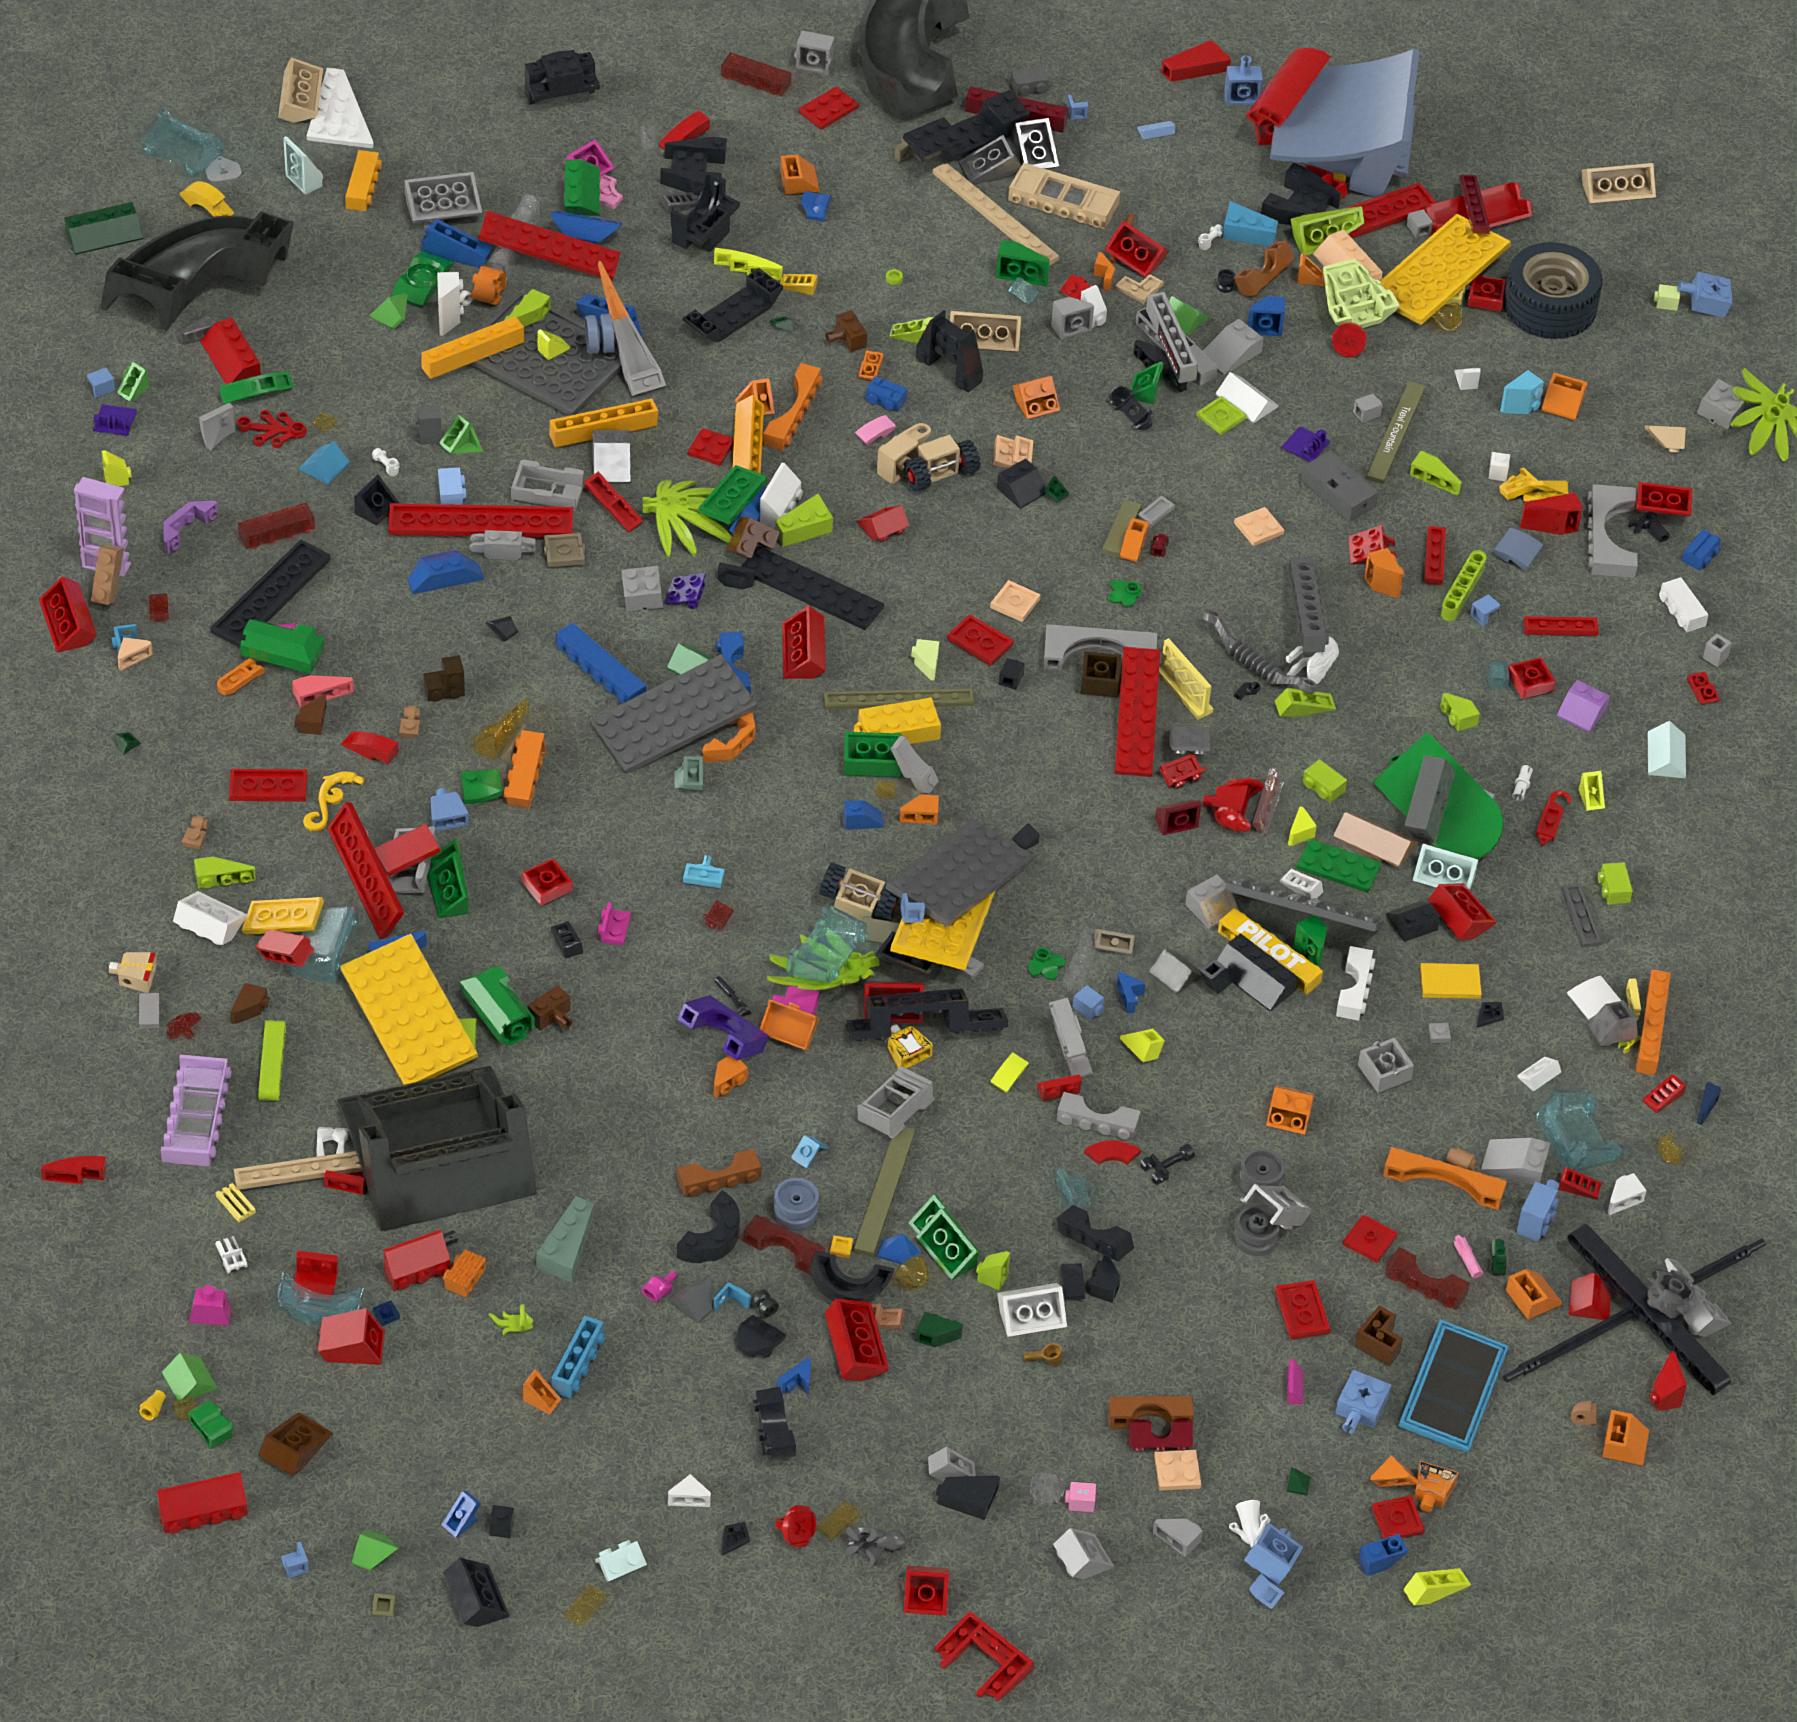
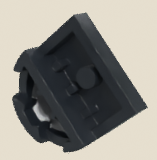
[735,1315,786,1358]

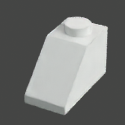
[1081,285,1107,328]
[1488,452,1510,481]
[1608,1173,1646,1215]

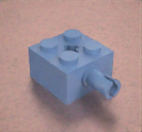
[1224,56,1263,105]
[1677,272,1732,317]
[1516,1180,1559,1242]
[1335,1370,1391,1434]
[1244,1523,1303,1585]

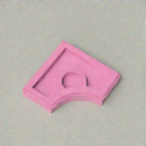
[600,174,623,209]

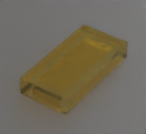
[816,1500,861,1542]
[564,1584,606,1627]

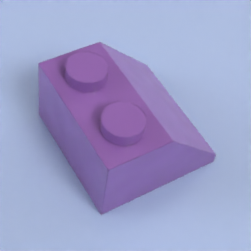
[1557,680,1610,732]

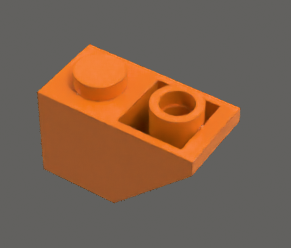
[1119,518,1149,562]
[714,1055,748,1098]

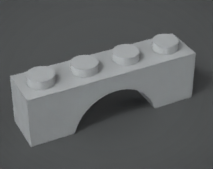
[1057,1092,1141,1140]

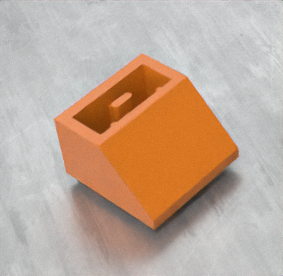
[780,155,819,195]
[1541,373,1588,420]
[1012,376,1060,419]
[1364,548,1404,598]
[1266,1085,1315,1135]
[1506,1269,1562,1320]
[1602,1410,1649,1466]

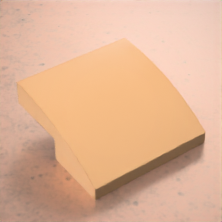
[993,435,1033,468]

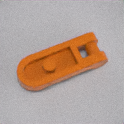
[217,658,265,695]

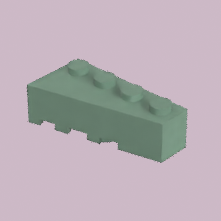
[536,1196,594,1283]

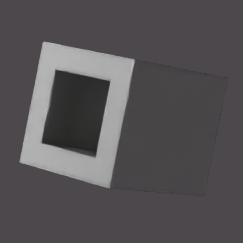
[1407,209,1433,239]
[1353,394,1383,423]
[1703,633,1732,667]

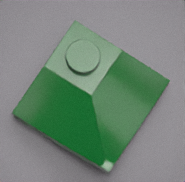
[461,769,502,804]

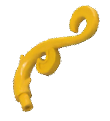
[303,771,365,831]

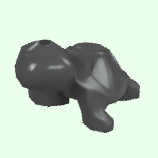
[845,1526,907,1566]

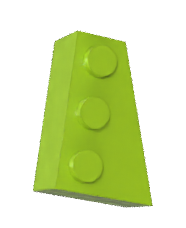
[775,493,833,547]

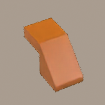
[1094,252,1115,291]

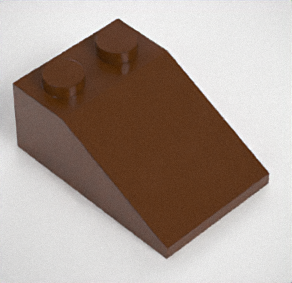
[259,1412,333,1476]

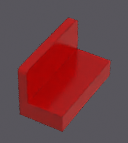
[324,1170,367,1195]

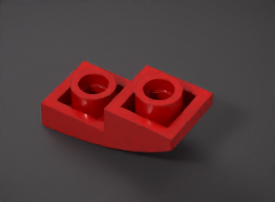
[1687,671,1720,705]

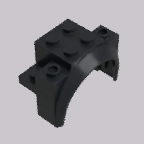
[525,50,600,105]
[670,172,740,252]

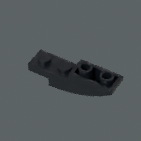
[1133,340,1187,393]

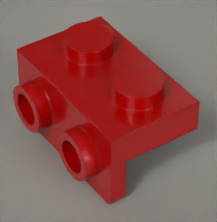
[1060,274,1103,300]
[1159,753,1206,788]
[1037,1074,1082,1102]

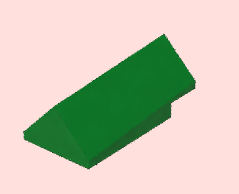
[428,838,469,919]
[908,1194,979,1280]

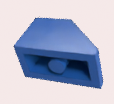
[844,800,884,830]

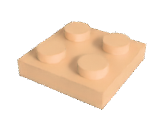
[1234,507,1284,546]
[990,580,1041,622]
[1154,1450,1201,1491]

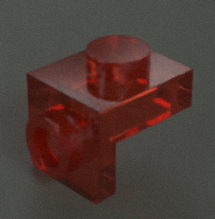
[149,593,169,621]
[702,900,734,930]

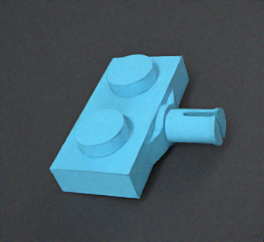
[683,855,724,888]

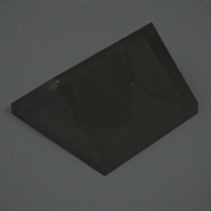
[1149,949,1202,995]

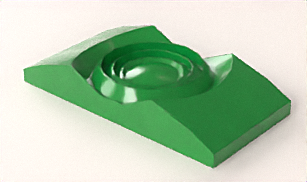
[391,251,454,309]

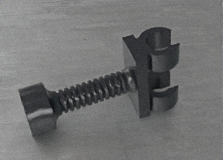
[1140,1143,1195,1185]

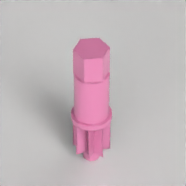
[1454,1235,1483,1278]

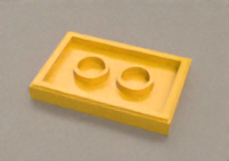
[1420,963,1481,999]

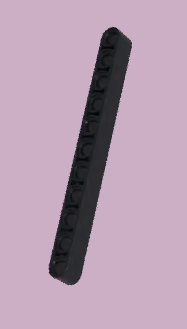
[1568,1224,1731,1395]

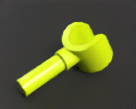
[1618,1035,1641,1053]

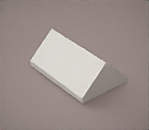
[1216,372,1279,423]

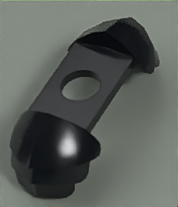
[1109,385,1153,430]

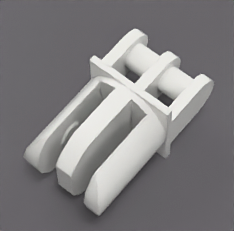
[215,1236,248,1273]

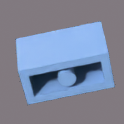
[438,468,466,505]

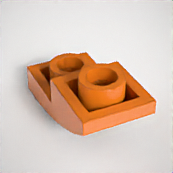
[858,350,884,380]

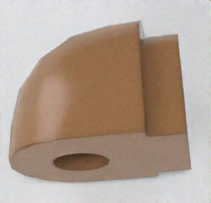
[1570,1401,1597,1426]

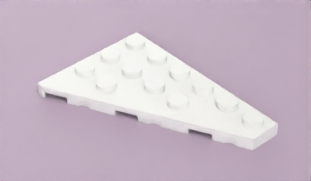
[307,68,373,148]

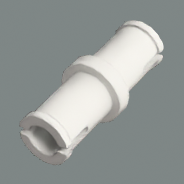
[1512,765,1533,801]

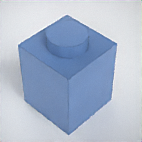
[1073,985,1104,1020]

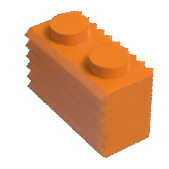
[443,1249,486,1298]

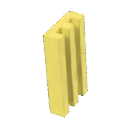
[1626,979,1641,1020]
[216,1183,256,1222]

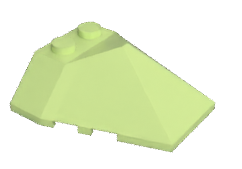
[1323,259,1400,328]

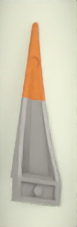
[598,261,666,397]

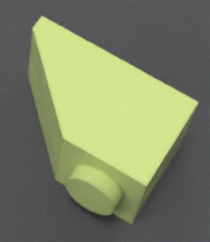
[911,639,939,680]

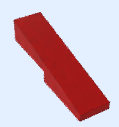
[584,471,643,532]

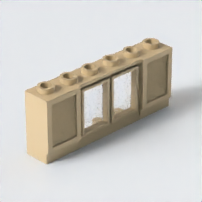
[1008,163,1120,229]

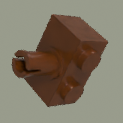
[825,310,867,352]
[527,985,573,1030]

